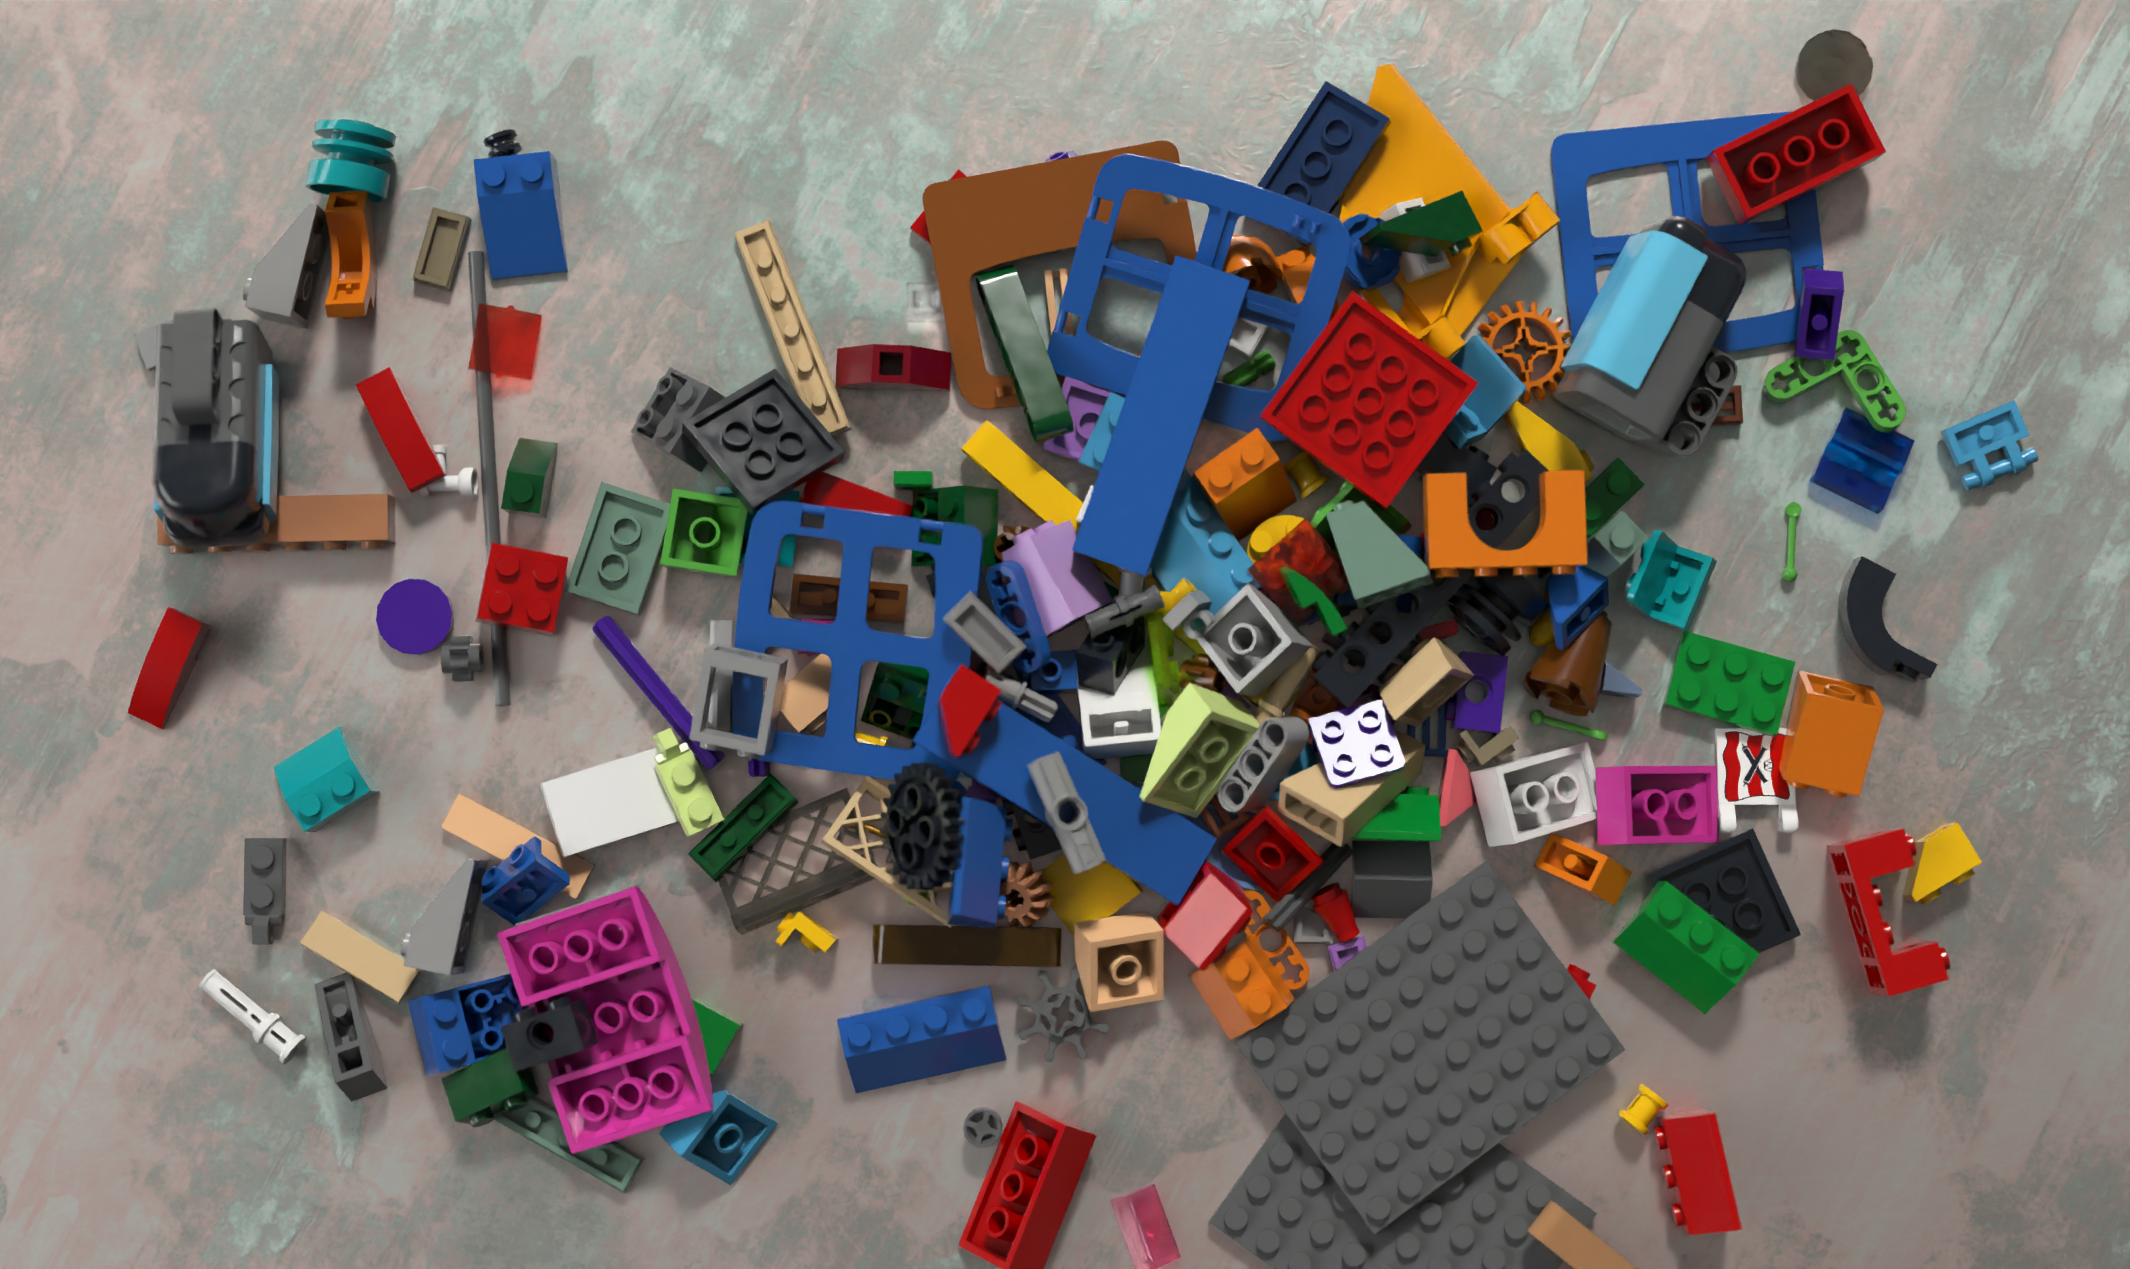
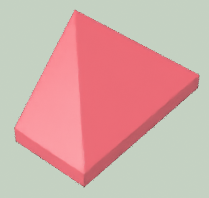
[1438,749,1477,827]

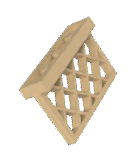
[821,776,952,928]

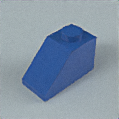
[1546,566,1609,651]

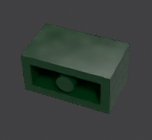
[441,1048,539,1127]

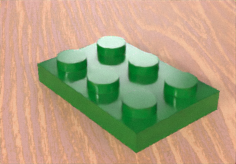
[1663,631,1795,737]

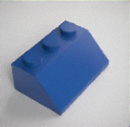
[947,797,1013,929]

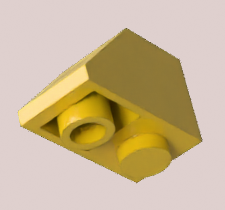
[1903,822,1982,904]

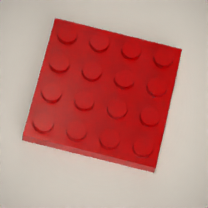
[1260,291,1478,509]

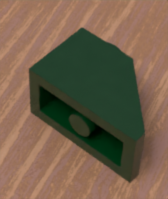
[501,437,558,519]

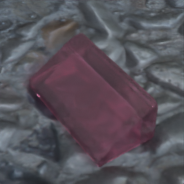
[1111,1184,1181,1269]

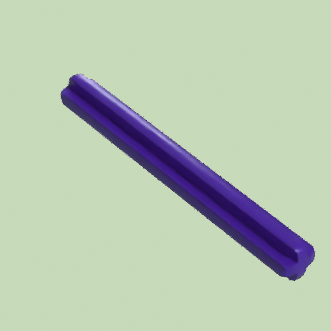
[592,616,725,770]

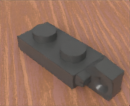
[243,838,287,945]

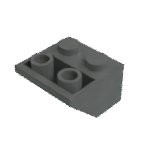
[631,367,726,473]

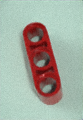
[799,472,914,517]

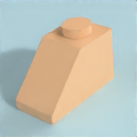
[780,653,832,734]

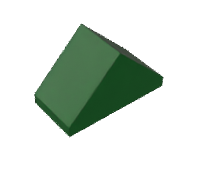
[692,997,743,1074]

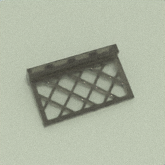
[718,788,880,935]

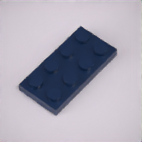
[1257,81,1391,249]

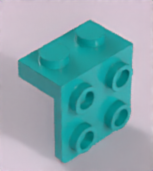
[1626,530,1717,632]

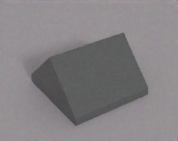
[1351,840,1433,918]

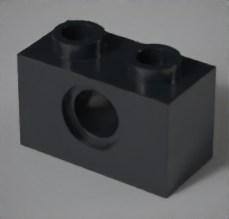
[501,996,599,1072]

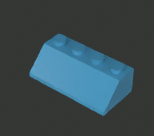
[1150,468,1267,630]

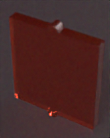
[468,303,542,381]

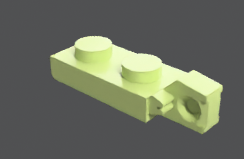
[653,728,724,837]

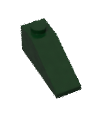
[1359,191,1483,257]

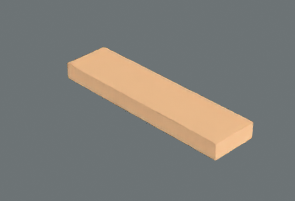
[441,793,596,899]

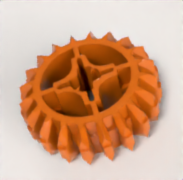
[1477,300,1572,404]

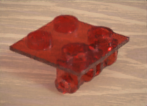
[1247,518,1350,627]

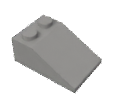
[243,203,330,329]
[401,859,488,976]

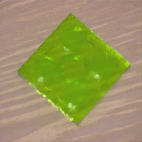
[1147,612,1179,708]

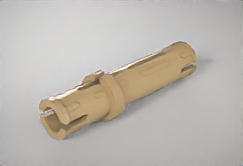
[1253,642,1323,725]

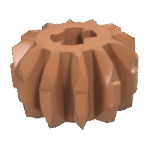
[999,861,1055,927]

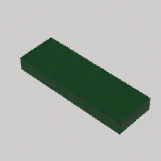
[688,773,799,883]

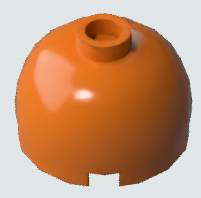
[1223,235,1283,295]

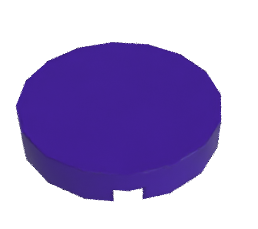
[376,579,454,655]

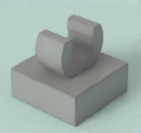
[1163,590,1216,639]

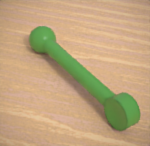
[1782,502,1801,582]
[1530,710,1608,741]

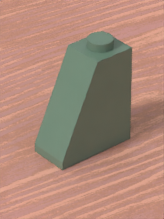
[1326,500,1433,609]
[1585,510,1649,577]

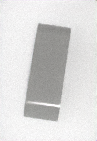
[1218,717,1309,812]

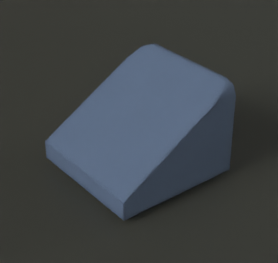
[1599,663,1642,699]

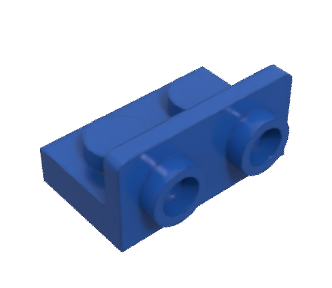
[481,836,570,926]

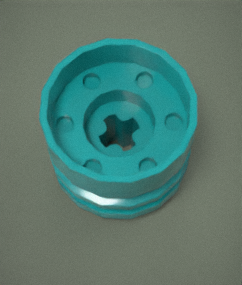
[306,119,396,202]

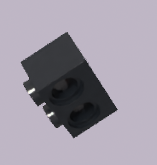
[1077,603,1145,695]

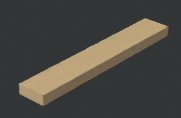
[734,219,852,437]

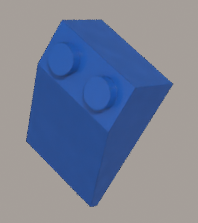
[474,151,568,280]

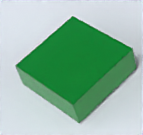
[893,471,934,490]

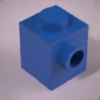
[1020,650,1078,695]

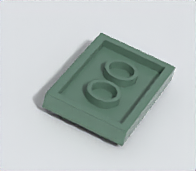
[565,482,670,615]

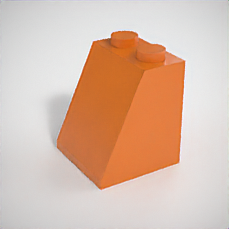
[1192,428,1297,542]
[1779,670,1884,797]

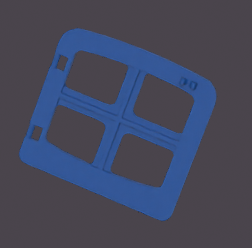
[1550,111,1824,353]
[1047,154,1352,442]
[732,501,984,783]

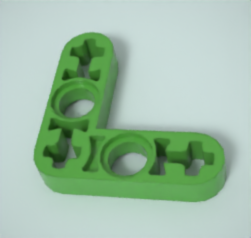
[1763,330,1906,432]

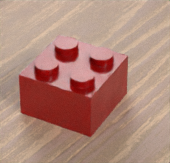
[475,542,568,636]

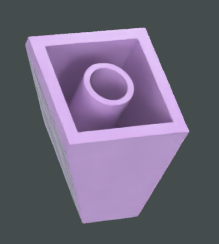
[1002,520,1113,639]

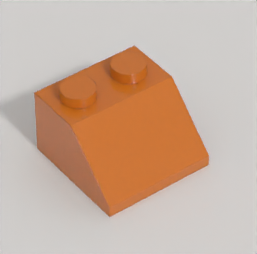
[1188,934,1295,1040]

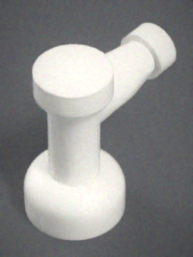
[420,445,479,498]

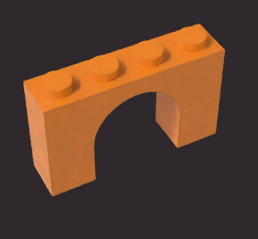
[1422,470,1587,578]

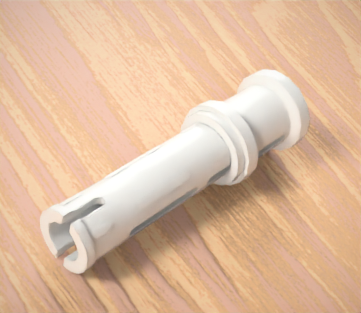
[198,969,307,1064]

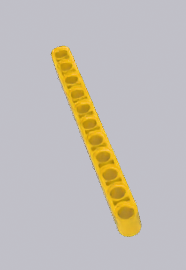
[961,420,1300,712]

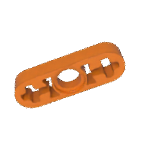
[1243,890,1310,990]

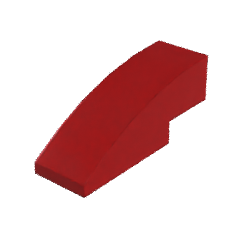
[356,367,446,493]
[128,607,210,730]

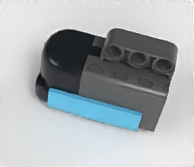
[1553,216,1747,457]
[152,308,279,548]

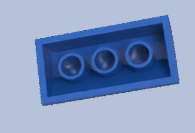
[837,984,1007,1094]

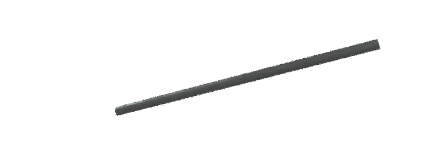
[468,251,510,706]

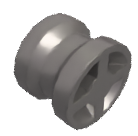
[963,1107,1003,1148]

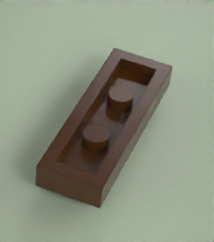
[789,573,908,624]

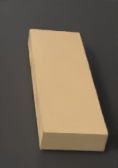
[300,911,420,1004]

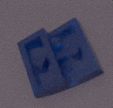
[1809,407,1915,514]

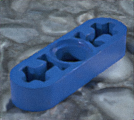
[986,560,1051,673]

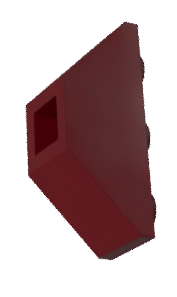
[836,344,951,391]

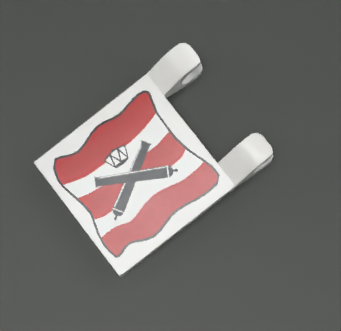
[1715,728,1798,833]

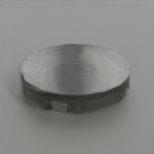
[1795,29,1873,101]

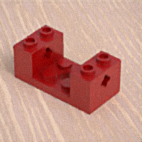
[1827,828,1950,997]

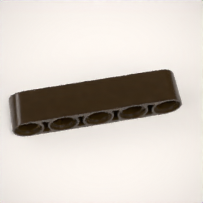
[872,924,1062,967]

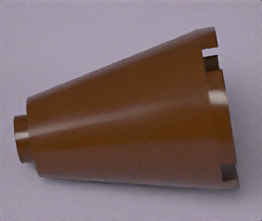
[1522,610,1612,716]

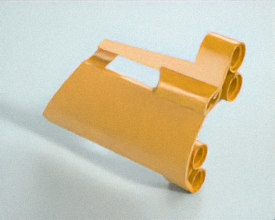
[1339,63,1561,360]

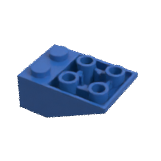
[407,974,529,1076]

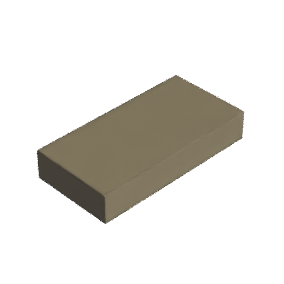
[412,207,471,292]

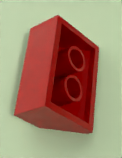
[1653,1107,1742,1235]

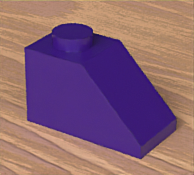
[1795,268,1844,360]

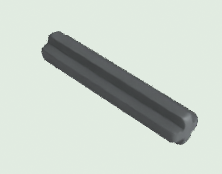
[1264,843,1353,931]

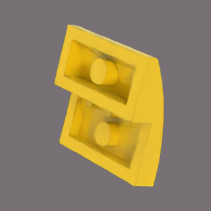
[1041,854,1143,938]

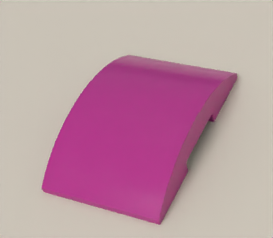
[497,885,713,1154]

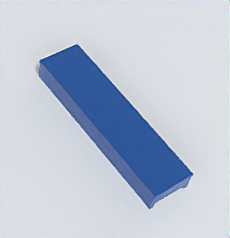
[1072,255,1250,576]

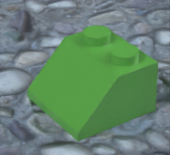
[660,488,748,577]

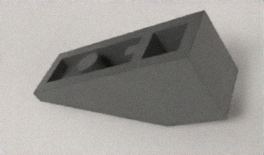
[314,973,388,1102]

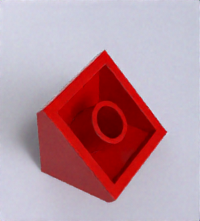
[1221,806,1324,903]

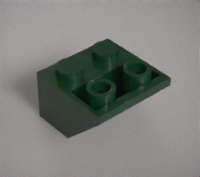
[911,485,998,567]
[861,662,929,740]

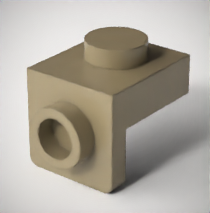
[1456,726,1519,766]

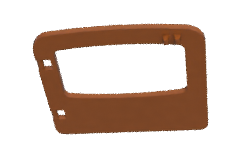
[922,140,1197,409]

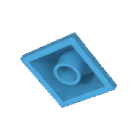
[659,1090,777,1185]

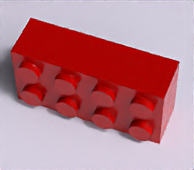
[1706,83,1886,226]

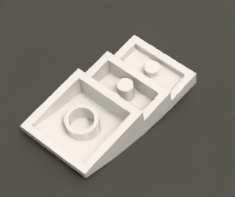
[540,740,713,858]

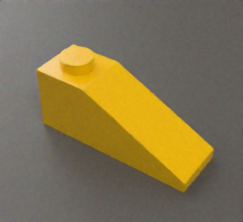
[1503,401,1594,483]

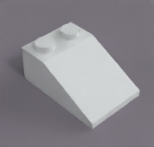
[1470,742,1597,847]

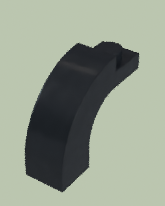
[1838,556,1938,682]

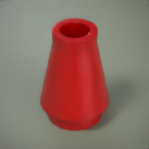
[1312,882,1360,943]

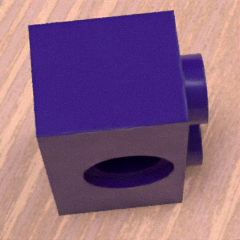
[1445,651,1508,734]

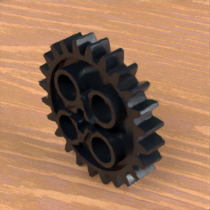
[880,763,965,891]

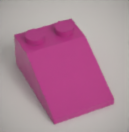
[1596,766,1719,845]

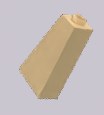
[1278,728,1425,847]

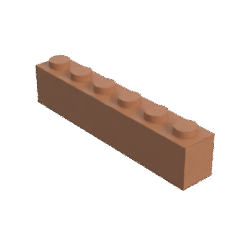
[157,494,395,554]

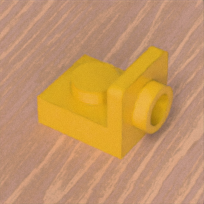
[775,910,838,953]

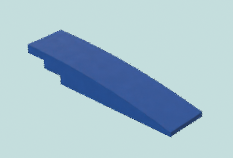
[913,674,1217,906]

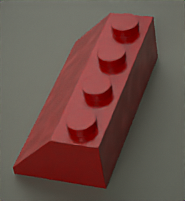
[958,1101,1097,1269]

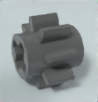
[440,635,484,682]

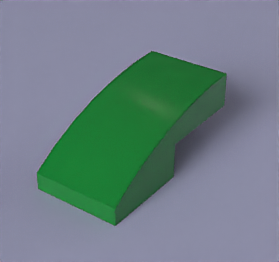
[1279,566,1347,636]

